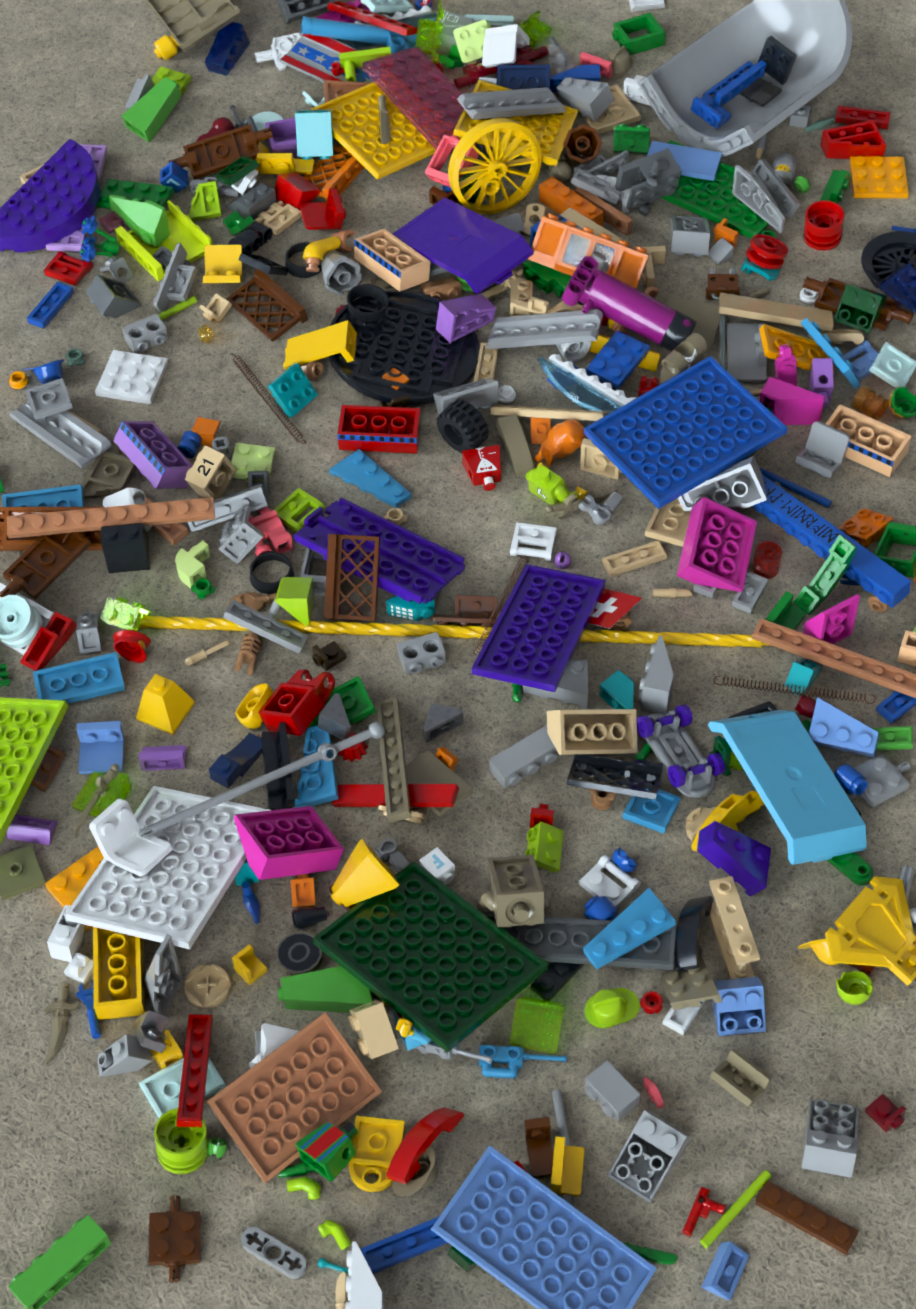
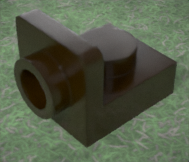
[312,641,347,671]

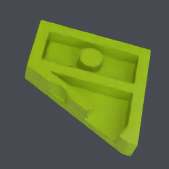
[187,181,222,221]

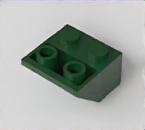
[834,283,887,333]

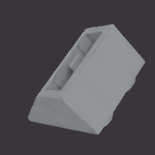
[638,635,674,714]
[801,1098,859,1178]
[607,1110,692,1203]

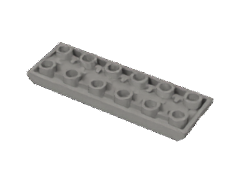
[457,87,566,120]
[486,309,603,349]
[9,400,112,468]

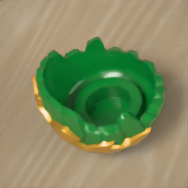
[889,387,916,419]

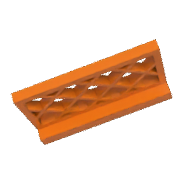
[304,145,365,202]

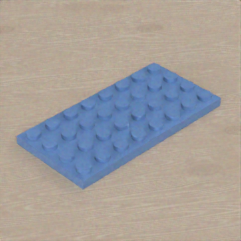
[431,1145,657,1309]

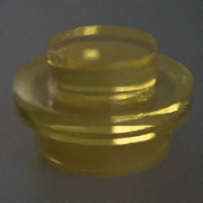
[198,324,214,343]

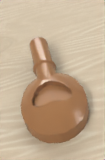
[228,592,277,612]

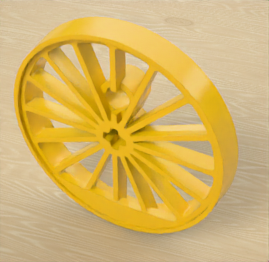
[448,118,542,215]

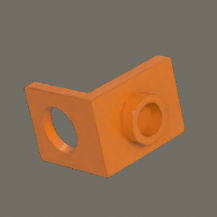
[530,417,550,444]

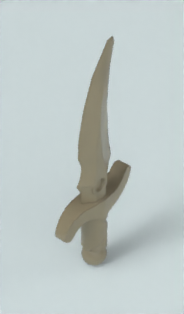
[545,493,611,519]
[74,764,119,837]
[44,981,80,1064]

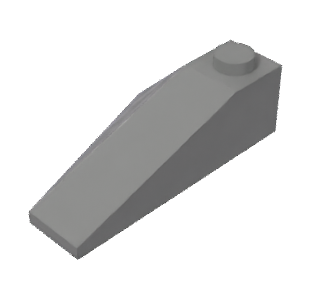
[732,165,785,233]
[678,456,768,511]
[144,934,183,1015]

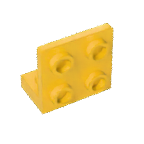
[203,245,243,283]

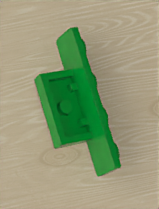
[820,170,850,204]

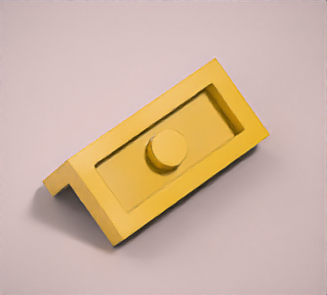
[551,1136,585,1196]

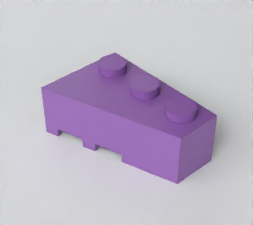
[436,294,496,343]

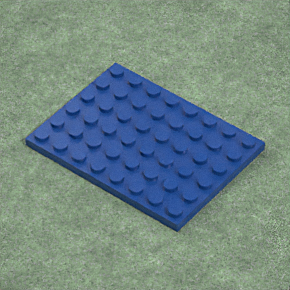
[584,356,787,509]

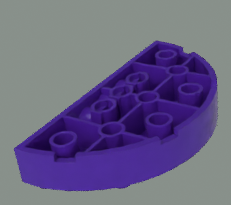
[0,139,101,252]

